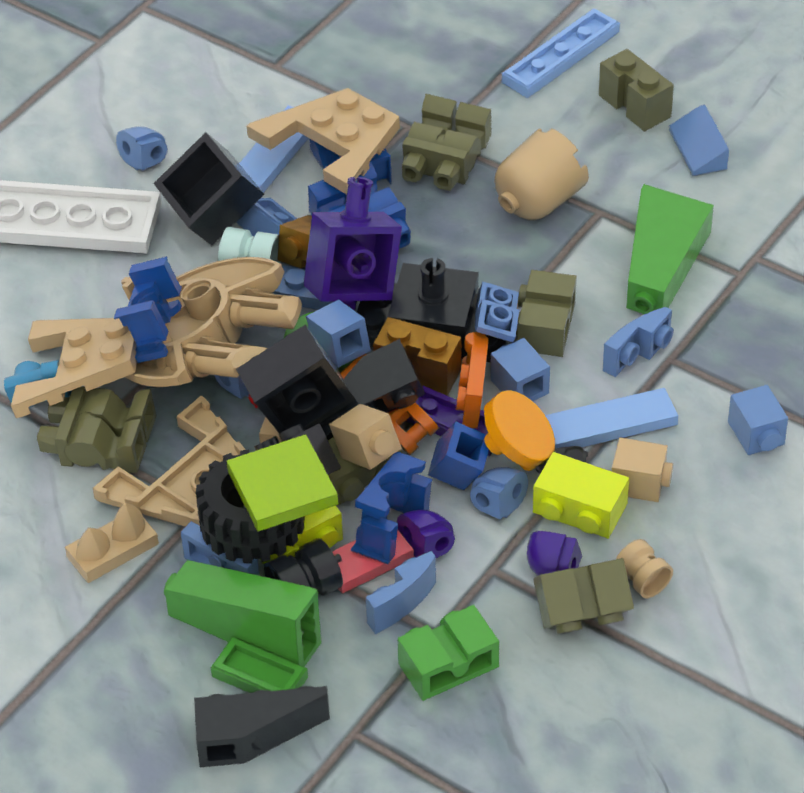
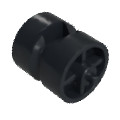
[264,538,343,596]

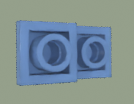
[475,281,520,342]
[603,307,674,377]
[366,551,436,634]

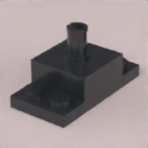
[357,258,508,363]

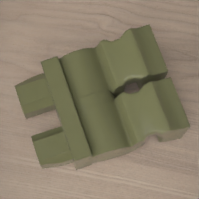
[402,94,492,191]
[37,387,157,473]

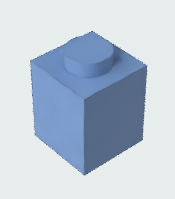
[306,300,371,367]
[491,338,550,401]
[728,384,788,455]

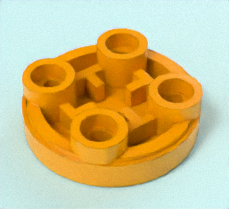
[484,390,555,471]

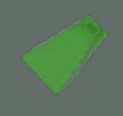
[626,184,714,314]
[164,560,321,667]

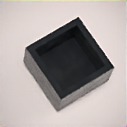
[153,132,265,246]

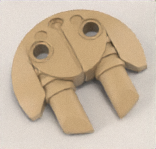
[121,257,302,387]

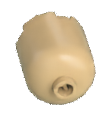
[494,128,589,220]

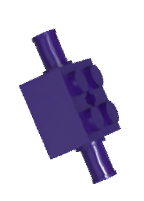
[303,177,402,311]

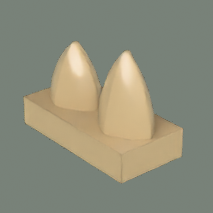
[65,503,159,583]

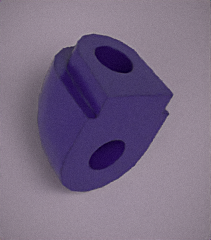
[396,510,455,558]
[526,531,582,576]

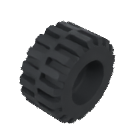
[196,450,305,563]

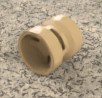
[616,539,673,599]

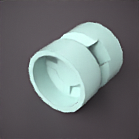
[218,227,281,263]

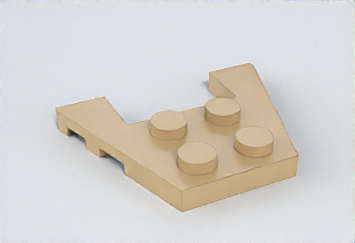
[246,88,400,194]
[11,318,137,418]
[93,396,246,527]

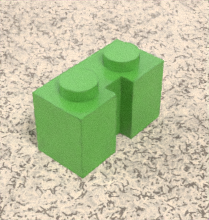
[397,605,499,701]

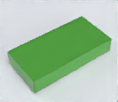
[211,637,308,693]

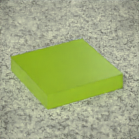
[227,434,338,532]

